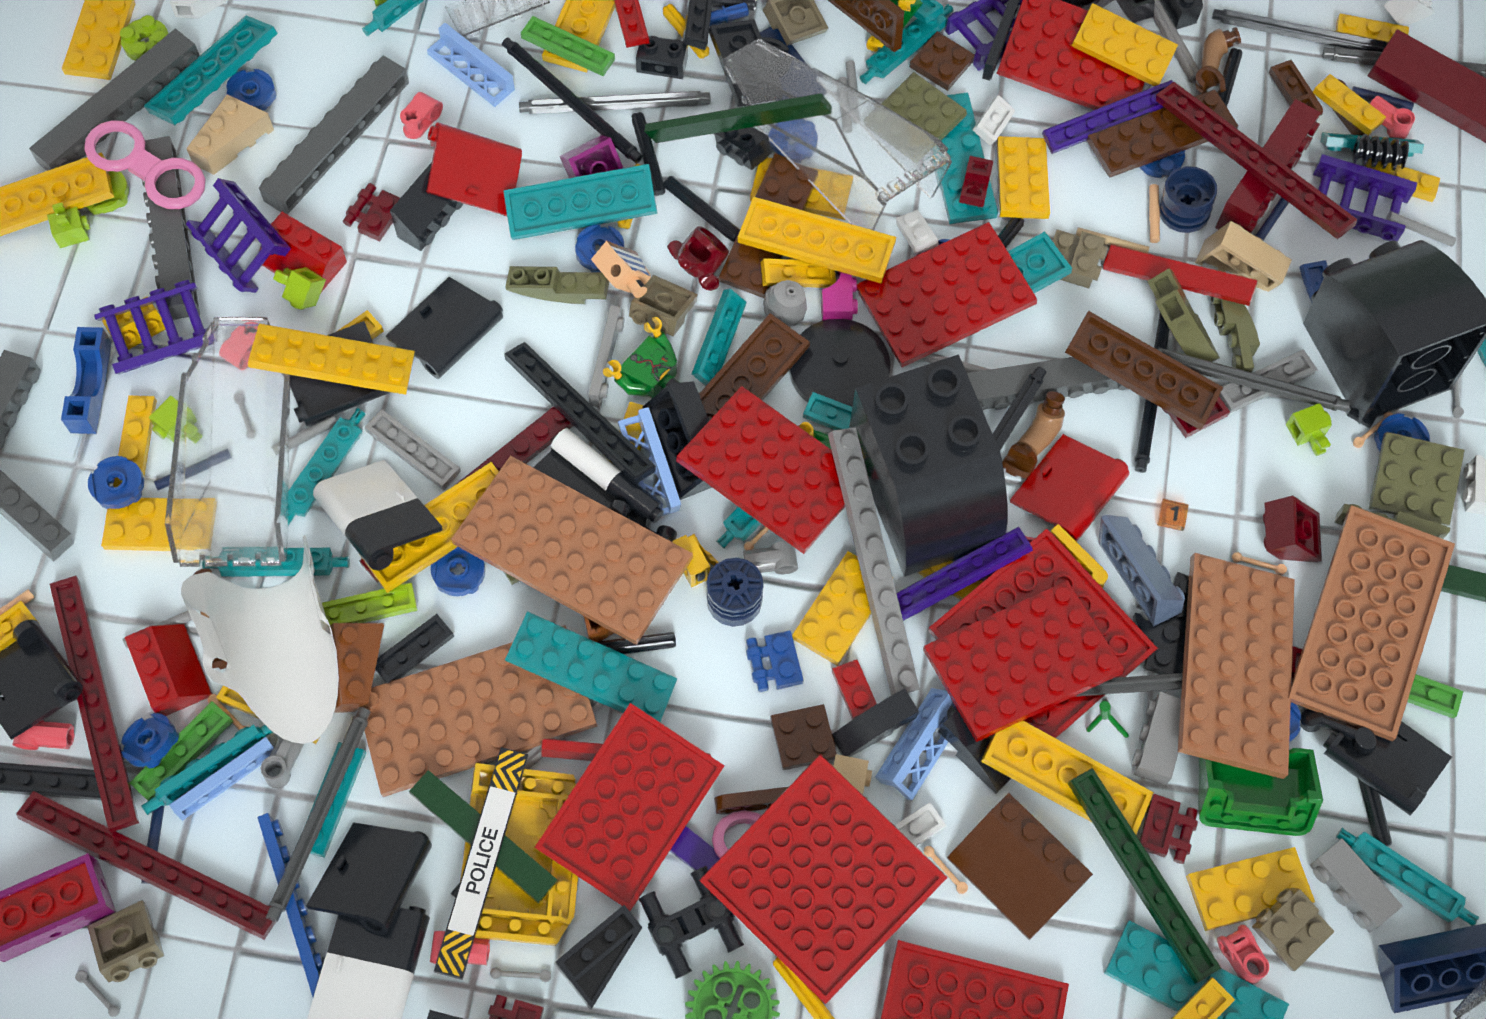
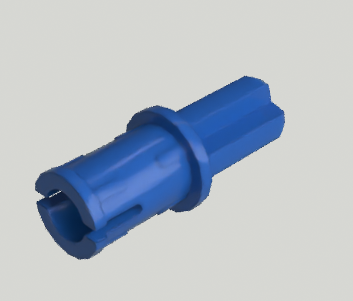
[710,3,749,26]

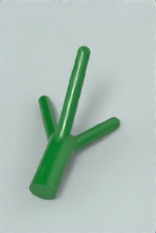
[1086,699,1129,738]

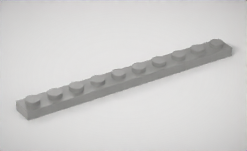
[828,427,920,695]

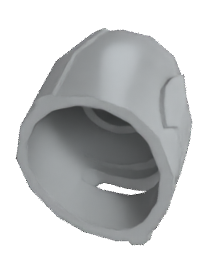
[763,280,807,327]

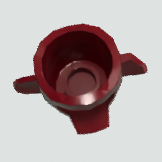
[667,226,729,291]

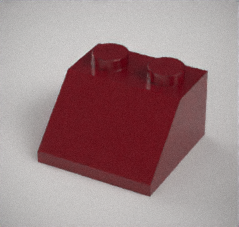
[1263,495,1322,562]

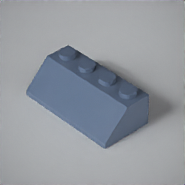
[1098,515,1185,626]

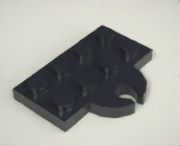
[709,19,792,107]
[1133,572,1189,675]

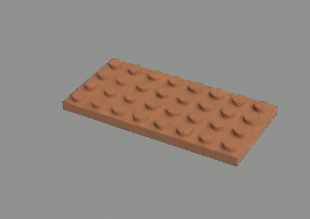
[451,456,693,645]
[1288,505,1455,741]
[1178,553,1295,779]
[363,625,598,797]

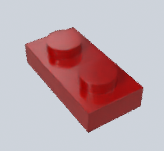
[832,659,877,720]

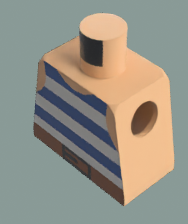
[591,241,651,298]

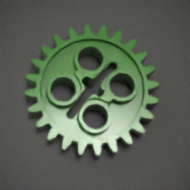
[685,961,780,1019]

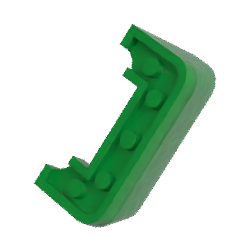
[1198,748,1323,836]

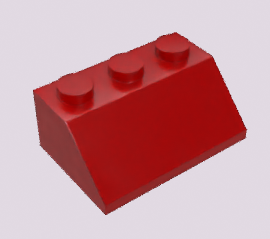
[259,211,347,293]
[124,624,212,716]

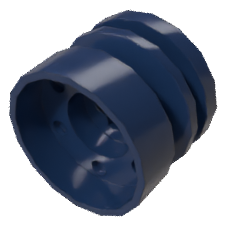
[1160,166,1217,233]
[707,558,764,627]

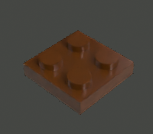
[909,31,975,91]
[770,704,837,771]

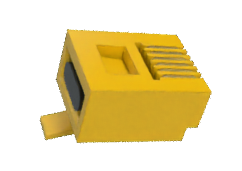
[672,534,719,588]

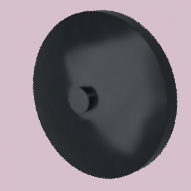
[789,319,891,407]

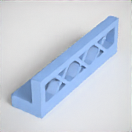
[427,23,515,107]
[618,407,681,516]
[875,688,957,800]
[169,726,274,821]

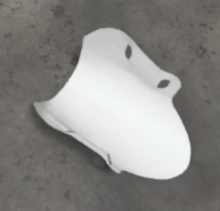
[181,534,339,744]

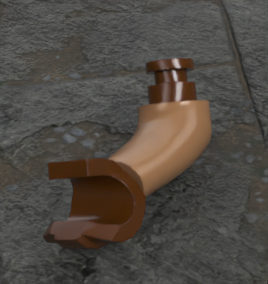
[1195,27,1241,95]
[1002,391,1065,479]

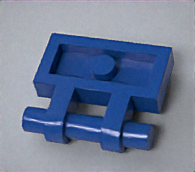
[746,630,804,692]

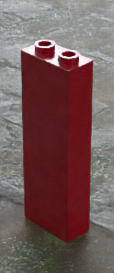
[1367,29,1486,143]

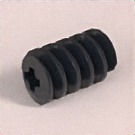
[1352,134,1409,171]

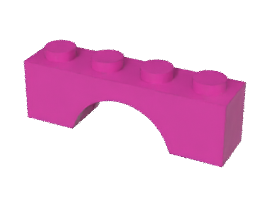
[821,271,858,321]

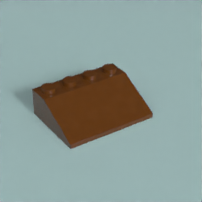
[947,793,1093,941]

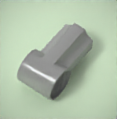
[743,541,798,575]
[260,736,304,788]

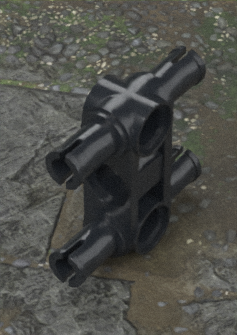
[638,866,744,979]

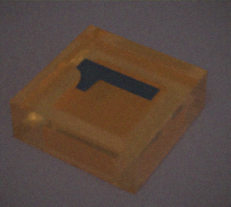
[1157,499,1189,531]

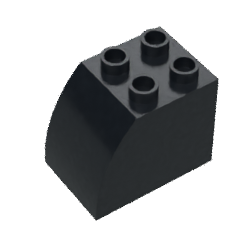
[1303,240,1486,424]
[849,354,1008,577]

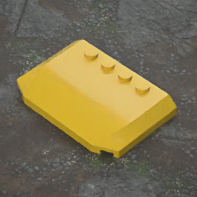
[460,763,578,946]

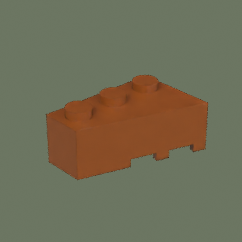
[329,623,385,713]

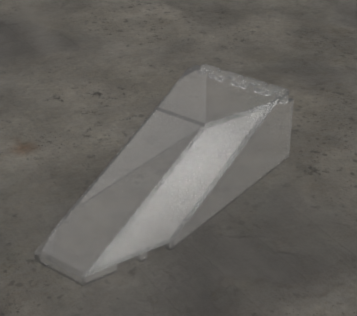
[723,39,952,230]
[165,317,290,567]

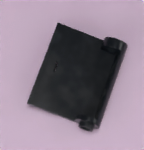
[386,277,503,379]
[285,321,391,426]
[0,620,83,740]
[1322,721,1452,816]
[306,822,432,935]

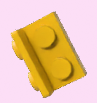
[102,297,165,350]

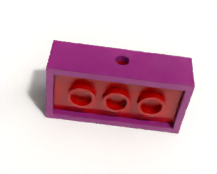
[0,853,116,962]

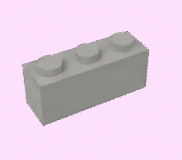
[1132,692,1181,786]
[1310,839,1403,933]

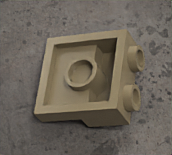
[763,0,828,46]
[1053,229,1108,289]
[629,275,698,337]
[1252,888,1335,971]
[87,900,164,983]

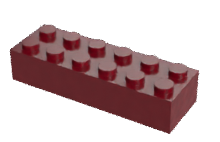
[1215,99,1321,234]

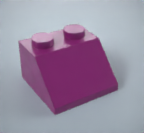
[559,135,624,178]

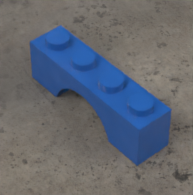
[61,327,112,434]

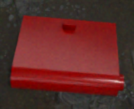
[426,122,522,216]
[1010,434,1130,542]

